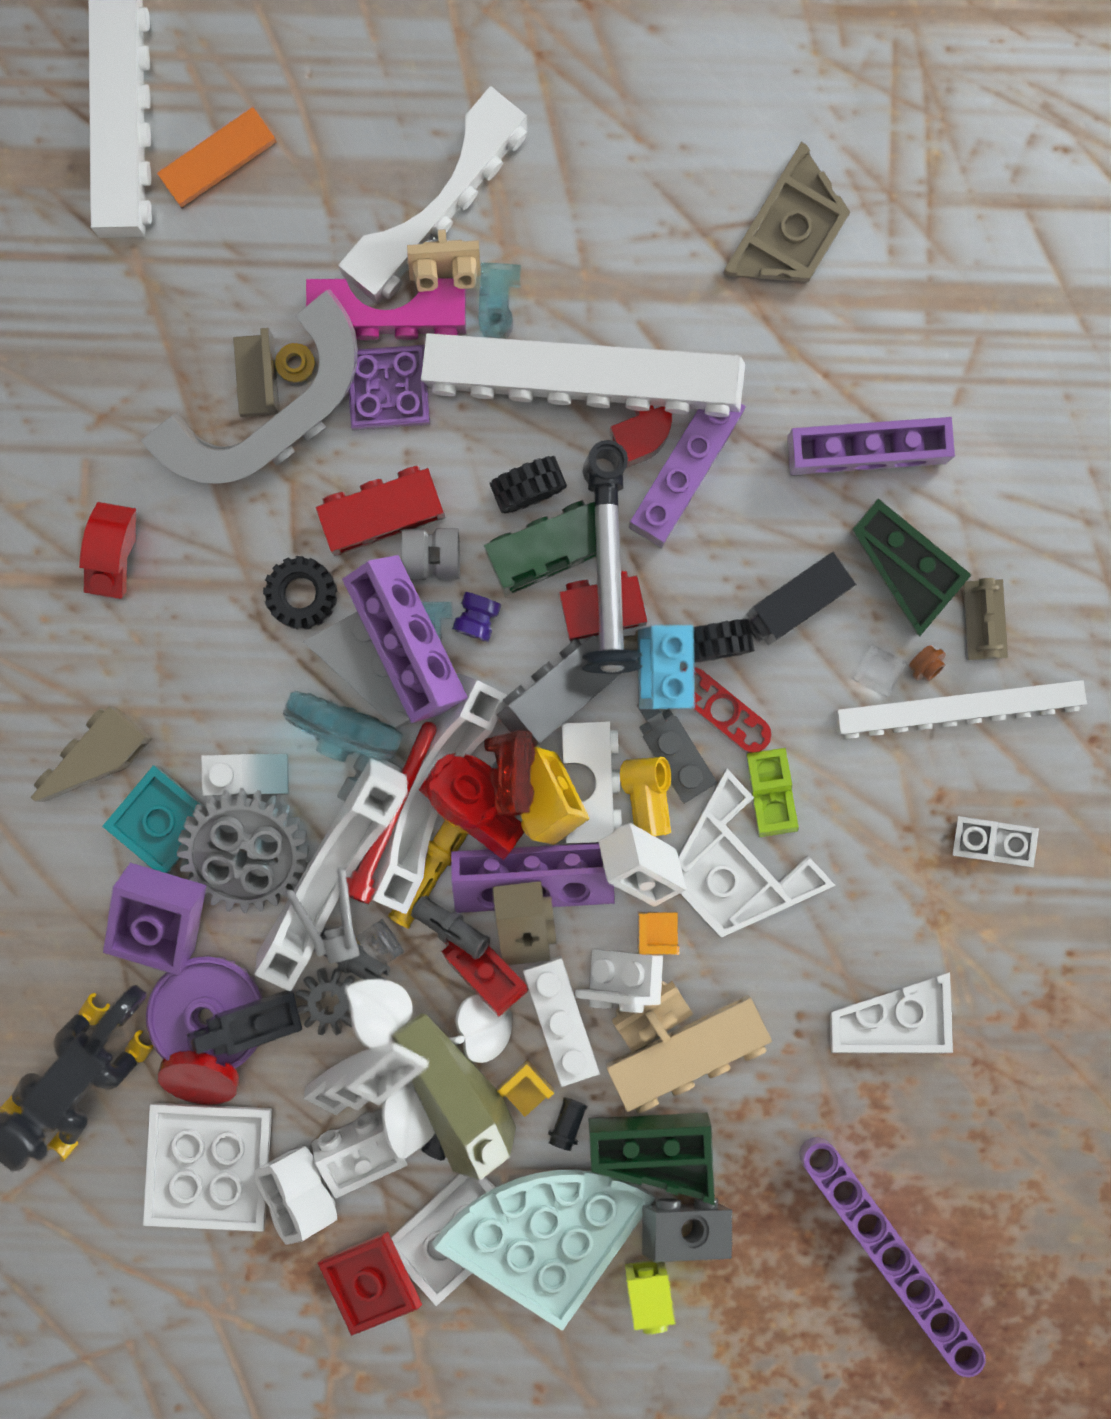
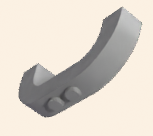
[141,289,358,484]

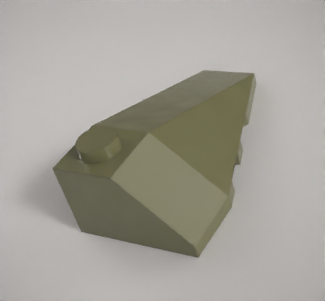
[391,1013,516,1181]

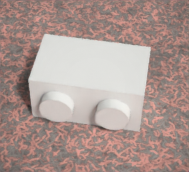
[599,823,686,907]

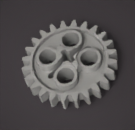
[177,788,309,913]

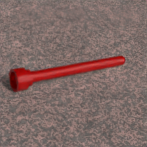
[346,721,437,905]

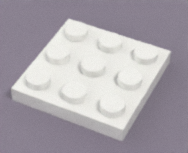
[143,1102,272,1232]

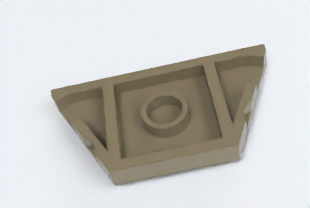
[723,141,850,282]

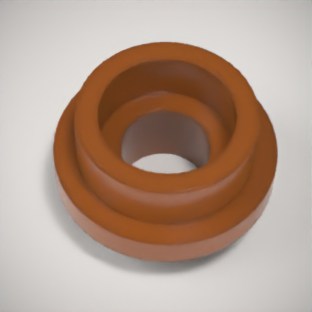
[909,645,946,681]

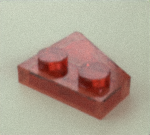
[484,730,535,816]

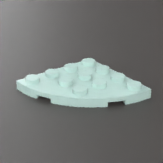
[432,1169,655,1331]

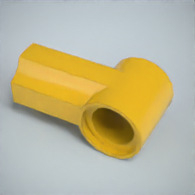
[620,757,671,837]

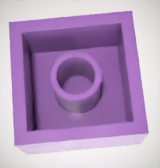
[103,863,206,975]

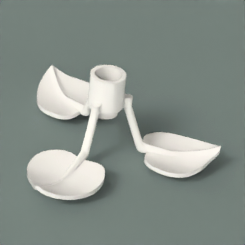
[344,980,512,1159]

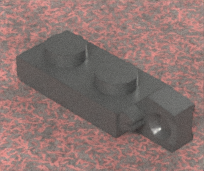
[637,703,718,804]

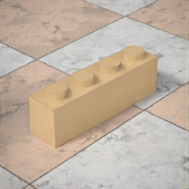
[606,995,772,1114]

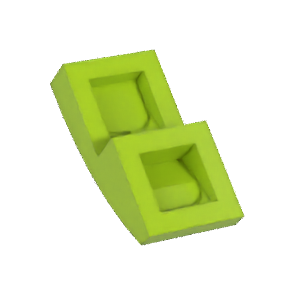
[746,748,799,837]

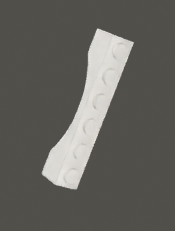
[338,86,528,304]
[372,673,507,914]
[254,758,407,992]

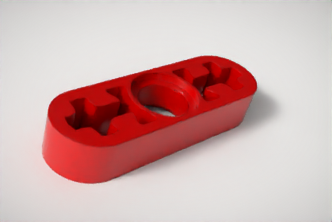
[681,667,772,753]

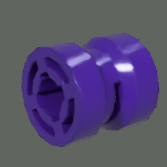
[452,592,502,642]

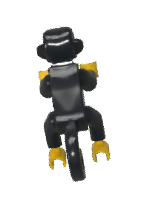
[0,985,154,1172]

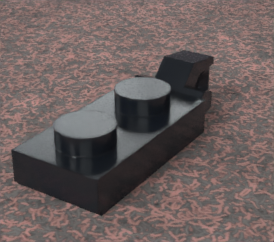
[186,990,303,1056]

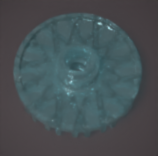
[283,690,403,762]

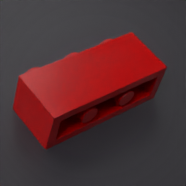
[315,466,446,556]

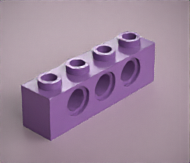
[628,404,746,548]
[787,417,955,475]
[342,555,468,723]
[451,843,615,913]

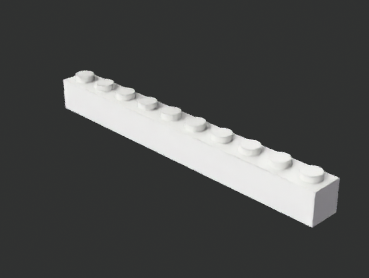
[835,680,1087,739]

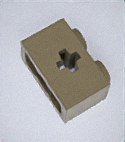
[493,881,557,965]

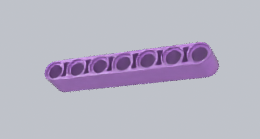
[799,1137,986,1377]

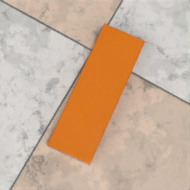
[157,107,277,208]

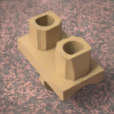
[407,229,481,292]
[612,981,693,1053]

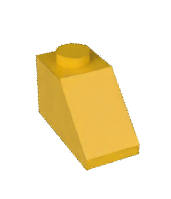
[516,747,590,845]

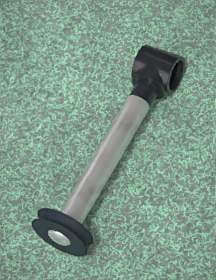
[582,440,642,674]

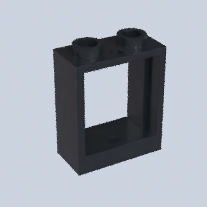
[746,551,856,646]

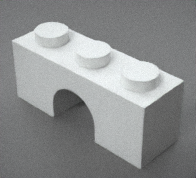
[562,722,622,843]
[523,956,600,1087]

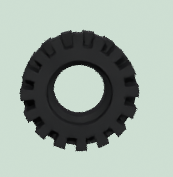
[489,456,567,514]
[263,556,337,630]
[684,619,755,664]

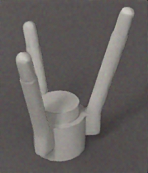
[286,867,360,964]

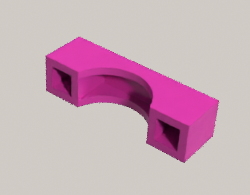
[306,278,466,341]

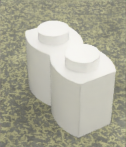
[254,1146,337,1245]

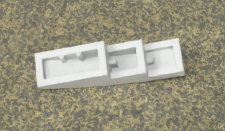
[303,1043,428,1115]

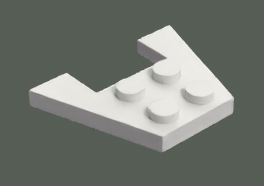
[678,769,836,938]

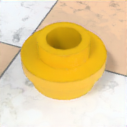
[275,343,315,383]

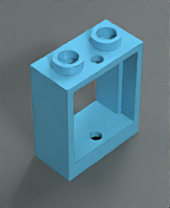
[638,625,694,709]

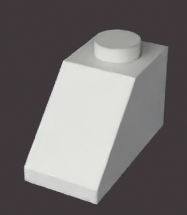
[201,754,289,796]

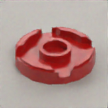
[426,753,504,829]
[158,1051,239,1105]

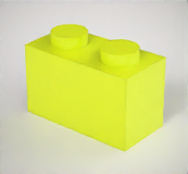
[625,1260,675,1334]

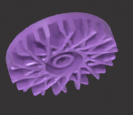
[146,956,263,1069]

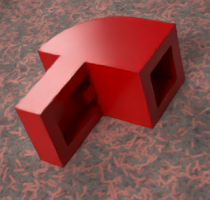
[609,405,672,468]
[79,502,136,599]

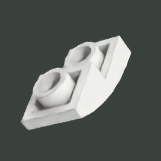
[953,816,1039,868]

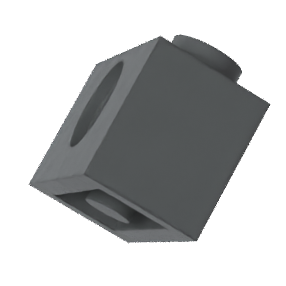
[642,1198,732,1262]

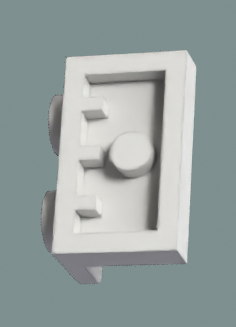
[575,949,663,1013]
[312,1109,408,1199]

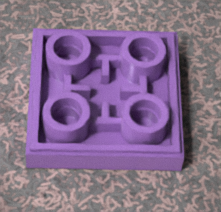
[349,345,430,430]

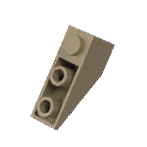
[30,706,153,802]

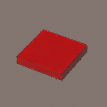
[317,1231,422,1336]

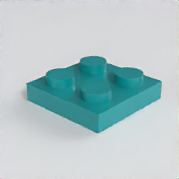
[102,765,207,874]

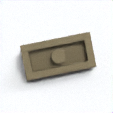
[233,328,280,417]

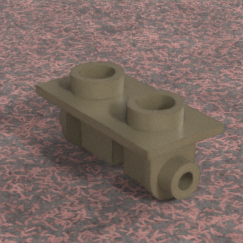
[963,578,1008,660]

